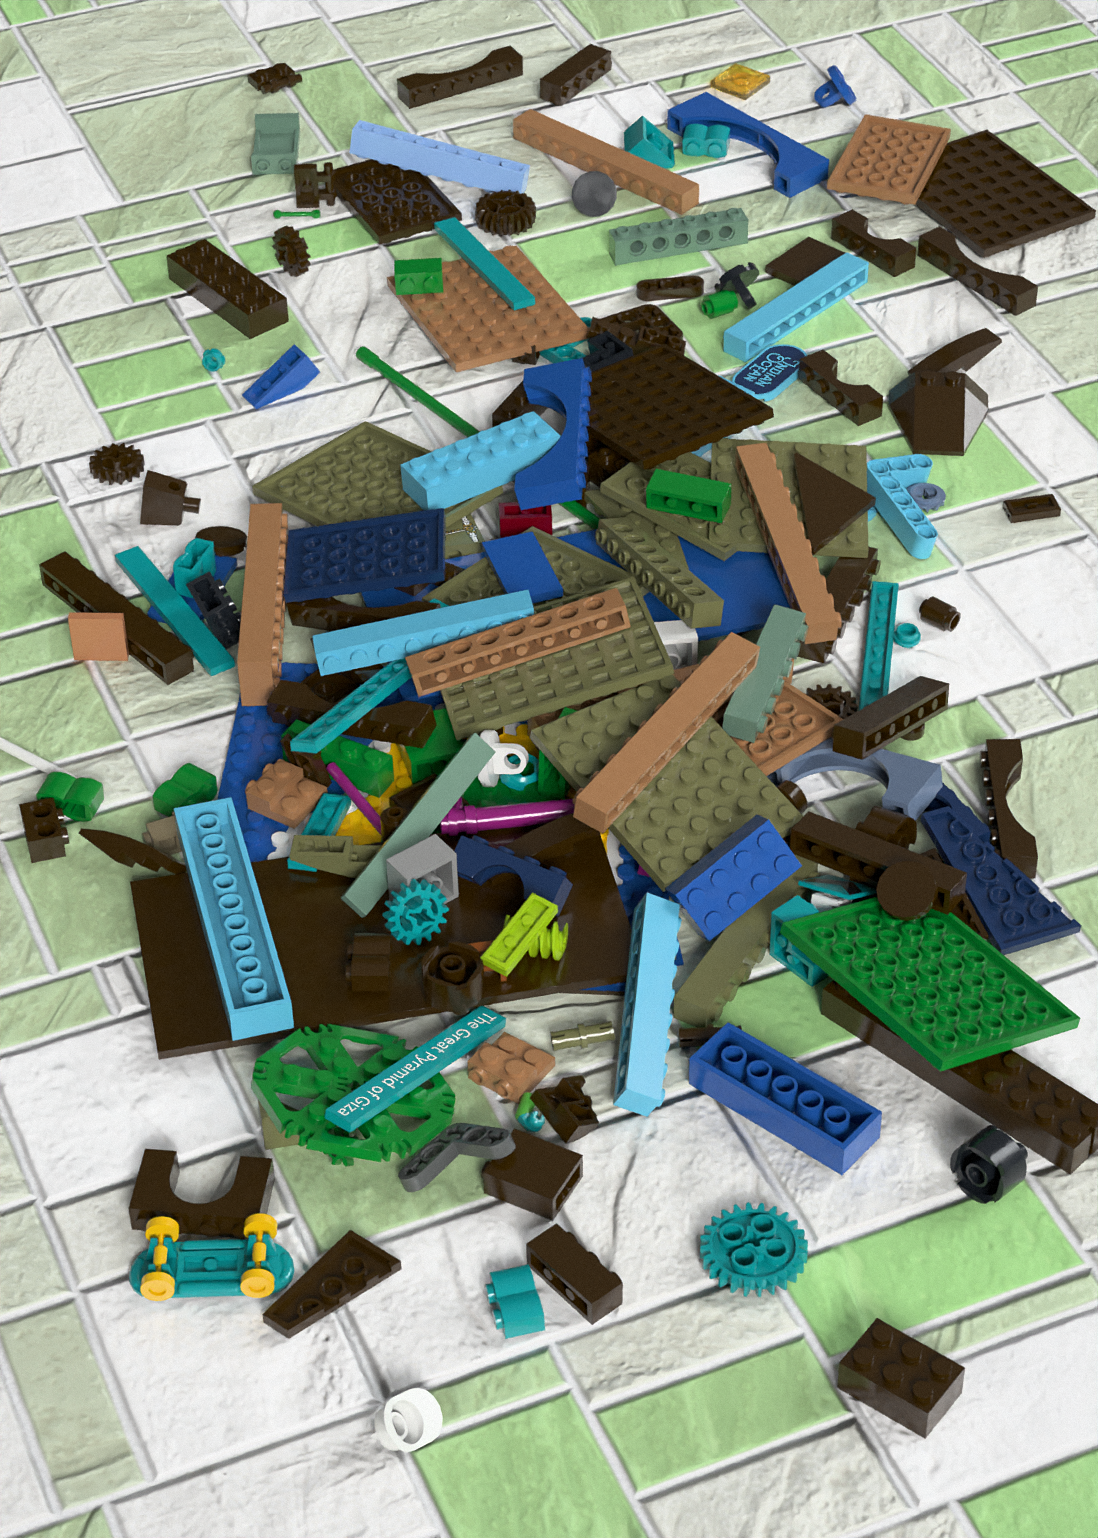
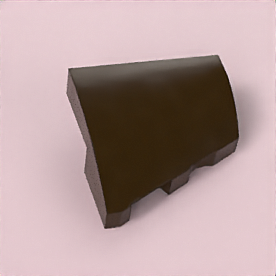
[530,1075,599,1144]

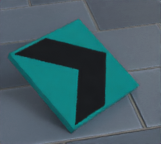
[798,874,877,900]

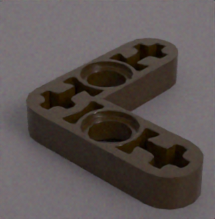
[601,304,683,340]

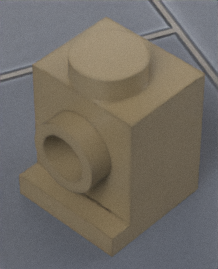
[142,812,182,855]

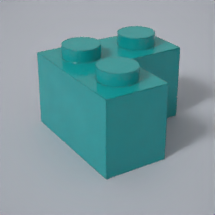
[770,895,829,987]

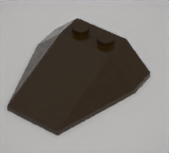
[889,370,988,456]

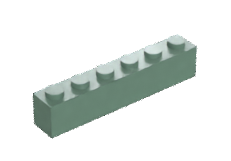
[722,604,809,743]

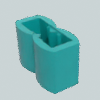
[682,124,730,158]
[173,538,216,598]
[485,1264,545,1339]

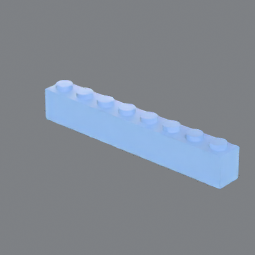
[349,120,530,194]

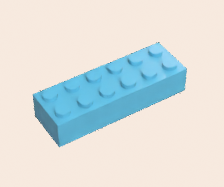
[400,411,561,511]

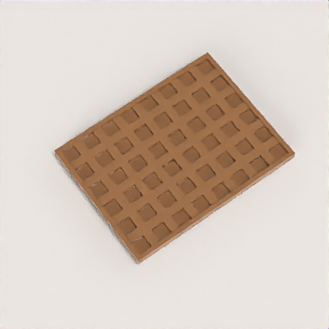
[387,246,589,372]

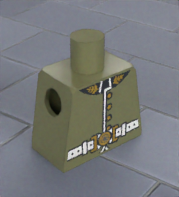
[445,513,485,560]

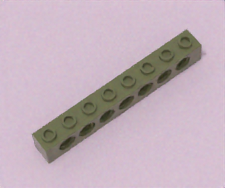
[595,517,724,629]

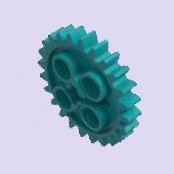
[700,1202,808,1297]

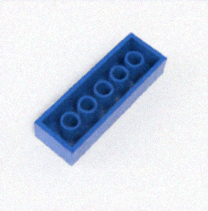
[689,1022,882,1175]

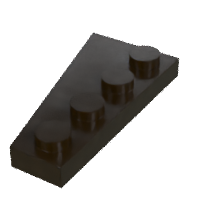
[262,1230,402,1339]

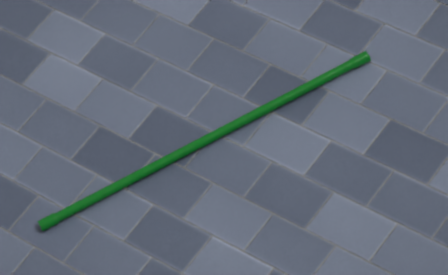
[356,346,600,530]

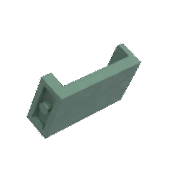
[251,113,300,175]

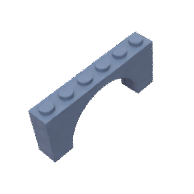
[767,737,943,821]

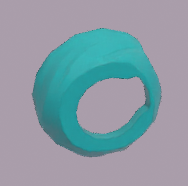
[499,754,539,791]

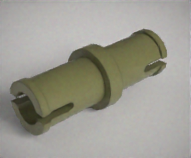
[550,1021,615,1051]

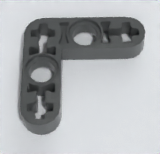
[398,1123,516,1192]

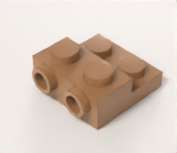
[245,759,328,829]
[467,1032,555,1104]

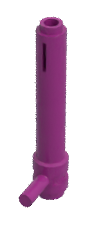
[440,797,575,837]

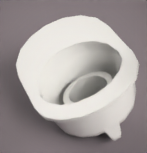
[370,1388,442,1452]

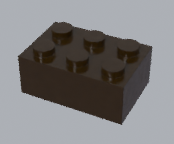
[837,1318,965,1439]

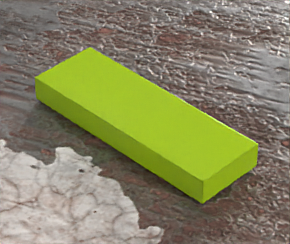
[480,893,558,977]

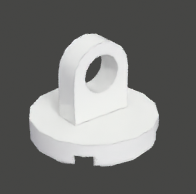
[478,730,529,787]

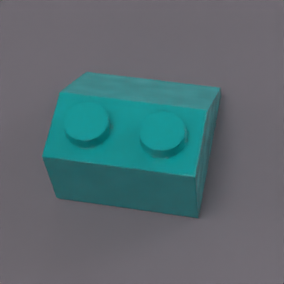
[624,115,675,168]

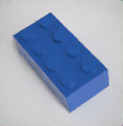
[665,814,802,941]

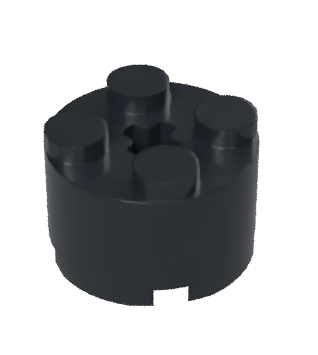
[950,1125,1028,1204]

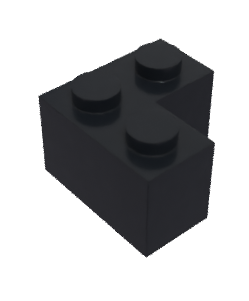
[583,330,634,372]

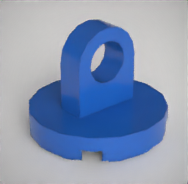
[814,65,857,107]

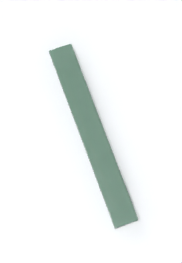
[341,733,496,918]

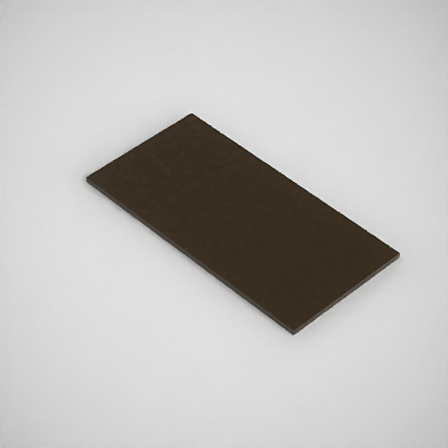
[130,825,632,1060]

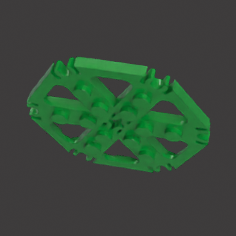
[251,1024,456,1162]

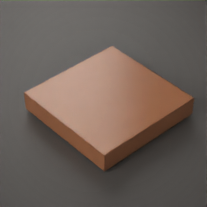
[68,613,129,661]

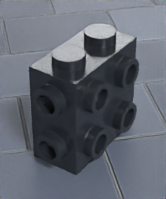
[186,571,241,650]

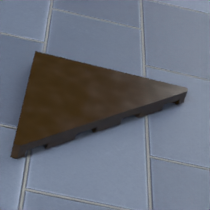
[793,452,876,555]

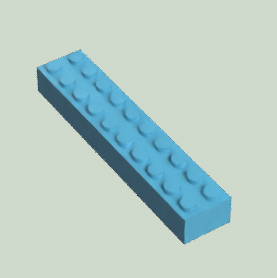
[174,797,294,1041]

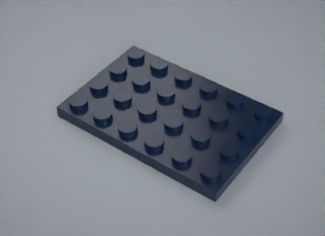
[283,508,446,603]

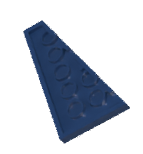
[920,806,1082,955]

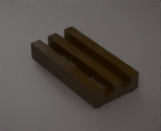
[1003,494,1061,523]

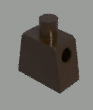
[140,470,201,526]

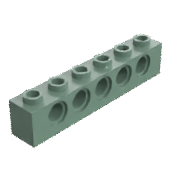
[609,208,749,266]

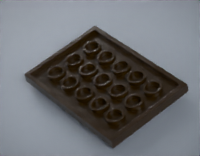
[333,159,462,245]

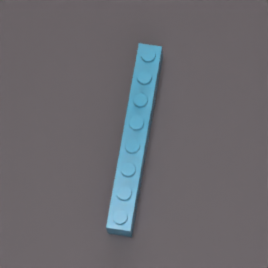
[723,252,869,363]
[312,590,535,676]
[613,893,682,1117]

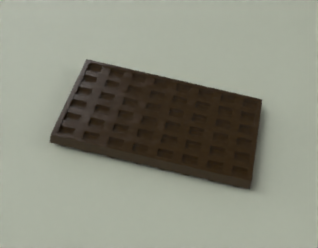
[916,130,1096,258]
[552,344,774,470]

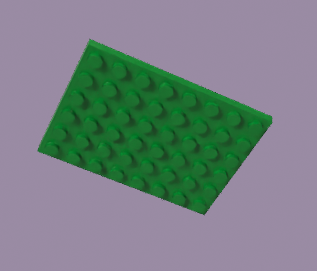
[780,897,1081,1072]

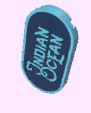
[732,344,807,402]

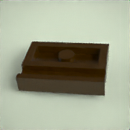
[280,733,332,788]

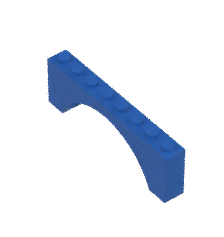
[667,92,829,198]
[514,358,592,510]

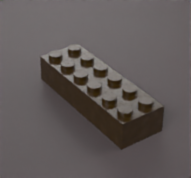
[167,239,289,339]

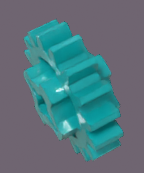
[383,879,449,945]

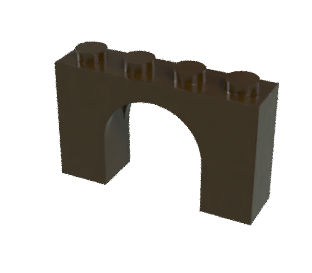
[128,1149,275,1240]

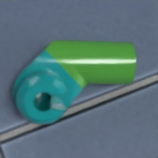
[515,1092,545,1132]

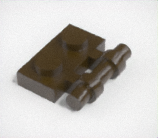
[247,62,302,94]
[294,162,337,208]

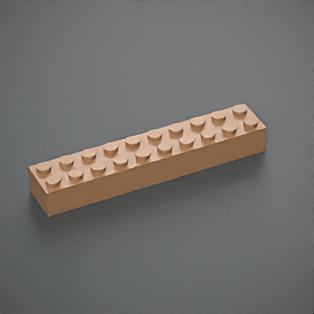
[237,503,288,706]

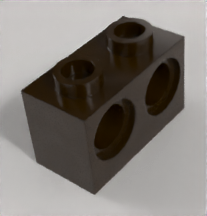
[19,798,70,863]

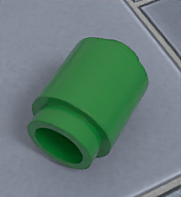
[701,290,738,319]

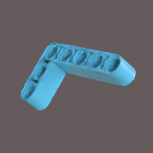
[867,454,938,559]

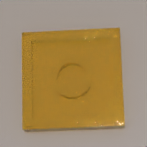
[710,63,770,100]

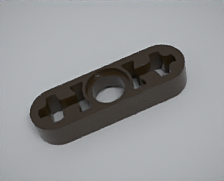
[636,276,704,301]

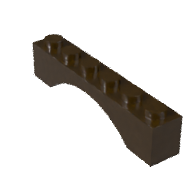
[397,45,523,109]
[917,226,1038,316]
[286,597,441,631]
[267,680,437,748]
[979,739,1038,878]

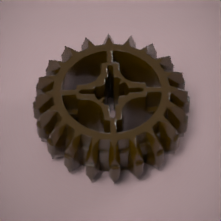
[475,189,536,237]

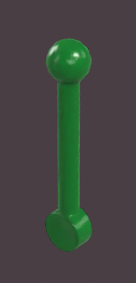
[273,210,321,219]

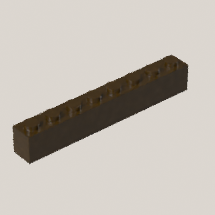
[39,551,194,685]

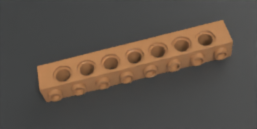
[405,588,631,697]

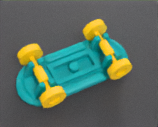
[129,1214,295,1301]

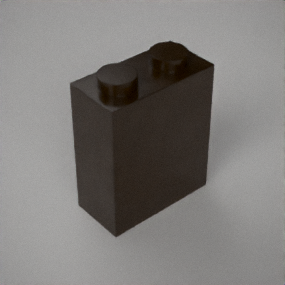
[481,1128,583,1221]

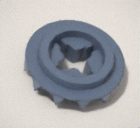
[906,483,946,513]

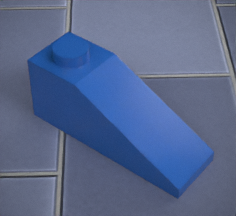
[242,344,320,409]

